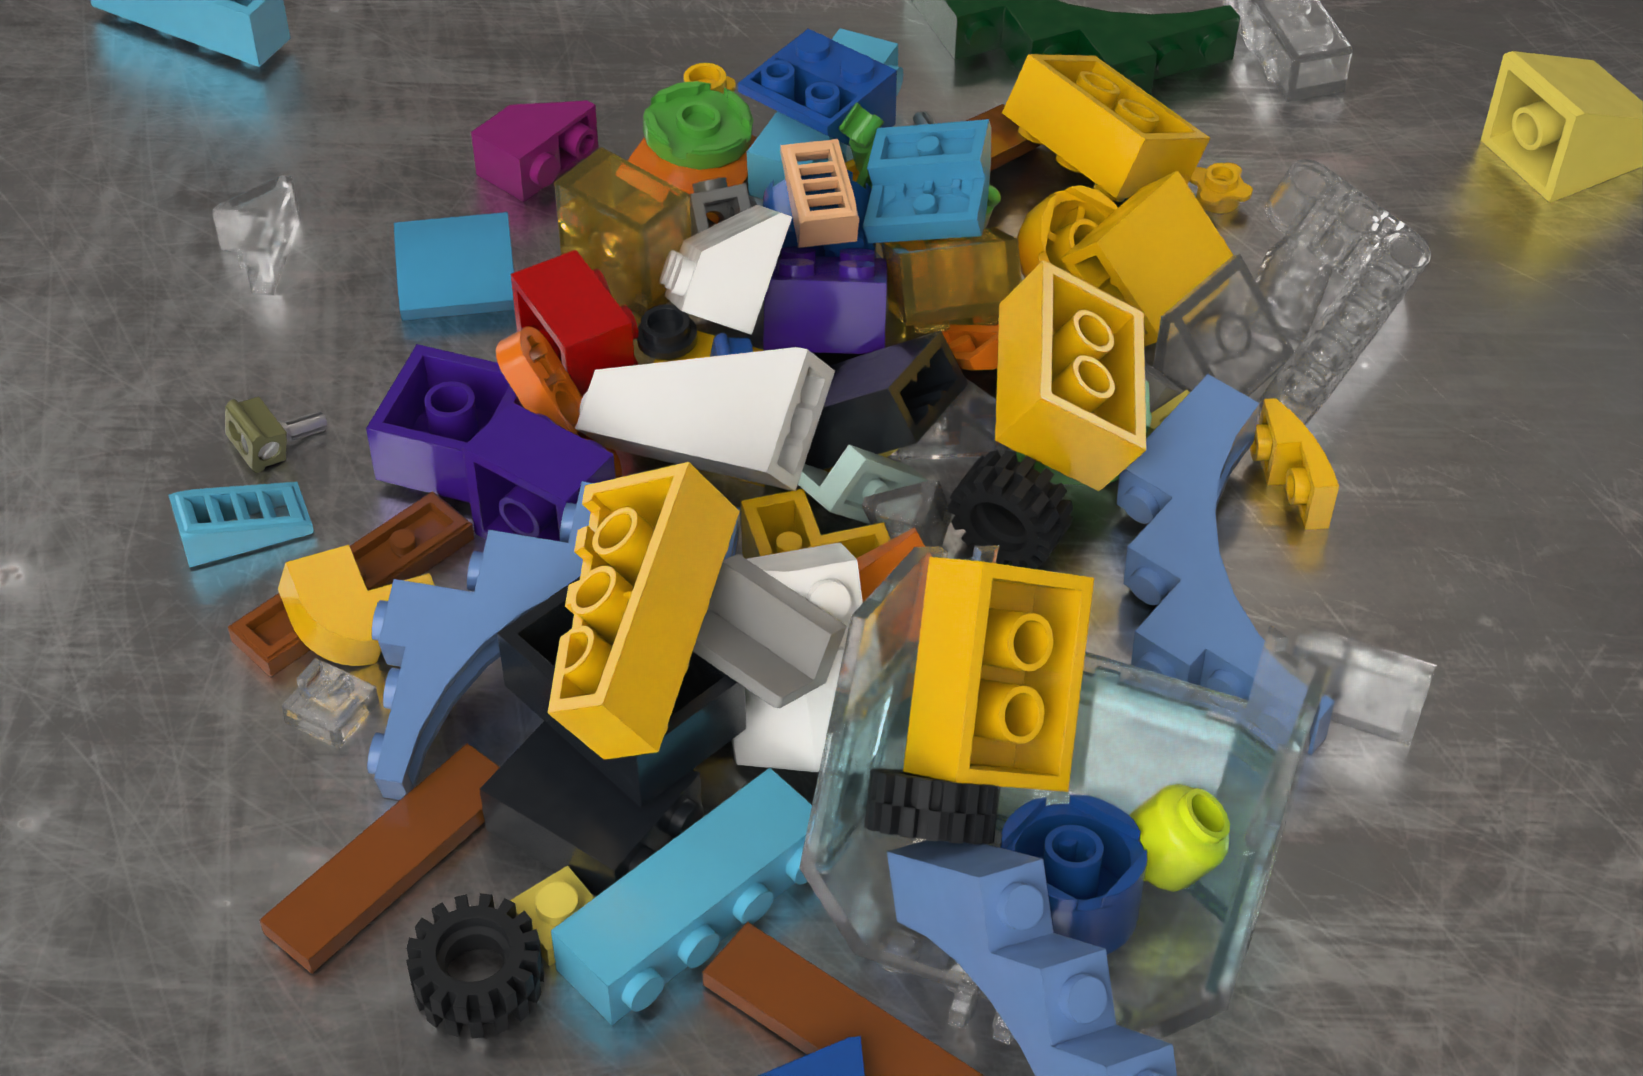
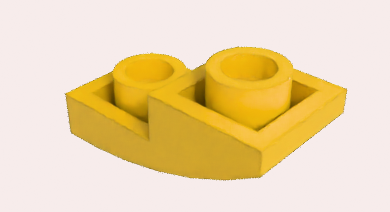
[1250,398,1339,530]

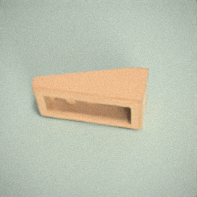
[780,139,859,248]

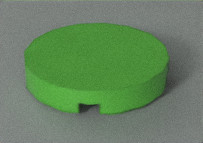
[643,81,754,170]

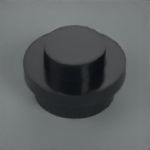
[637,304,698,360]

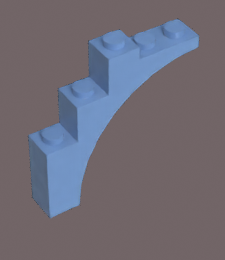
[1117,374,1335,755]
[367,481,740,800]
[887,840,1177,1076]

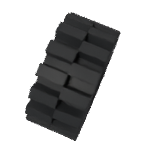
[948,450,1073,569]
[864,768,1000,844]
[406,893,544,1039]

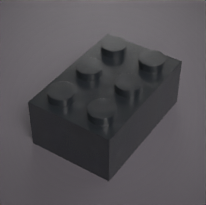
[497,577,746,808]

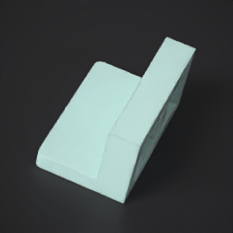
[798,445,928,531]

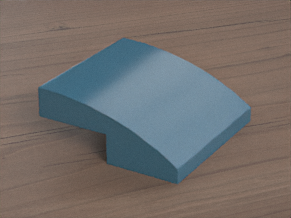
[863,119,991,243]
[394,212,514,321]

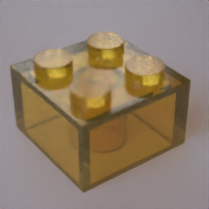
[554,147,691,315]
[882,227,1022,333]

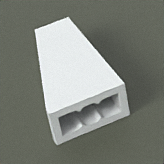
[575,347,835,491]

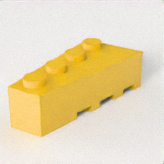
[548,462,740,760]

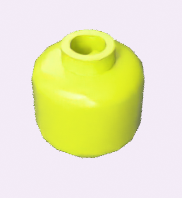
[1129,784,1230,892]

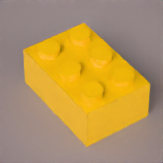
[1002,54,1211,202]
[995,260,1146,491]
[903,557,1094,792]

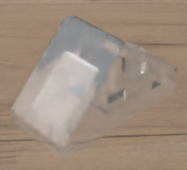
[212,175,301,295]
[887,378,1009,461]

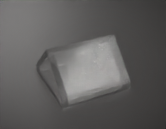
[1153,254,1296,397]
[1290,625,1437,746]

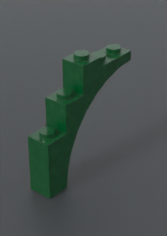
[911,0,1240,95]

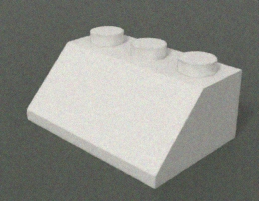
[660,205,792,335]
[732,542,884,772]

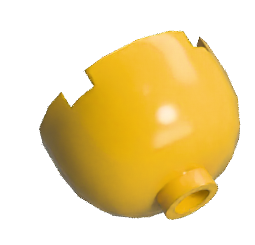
[1016,185,1118,278]

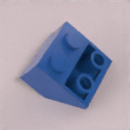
[738,29,897,146]

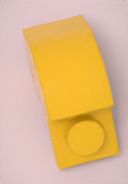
[278,545,435,666]

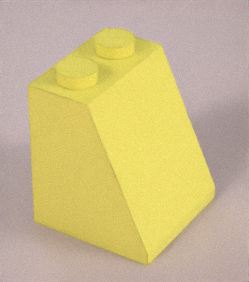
[1480,51,1643,203]

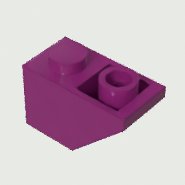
[471,100,599,202]

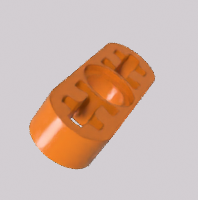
[496,327,622,478]

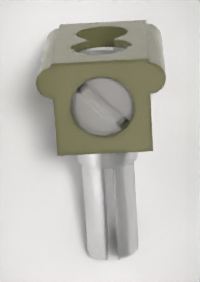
[225,396,327,473]

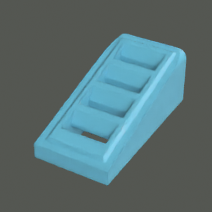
[168,482,314,567]

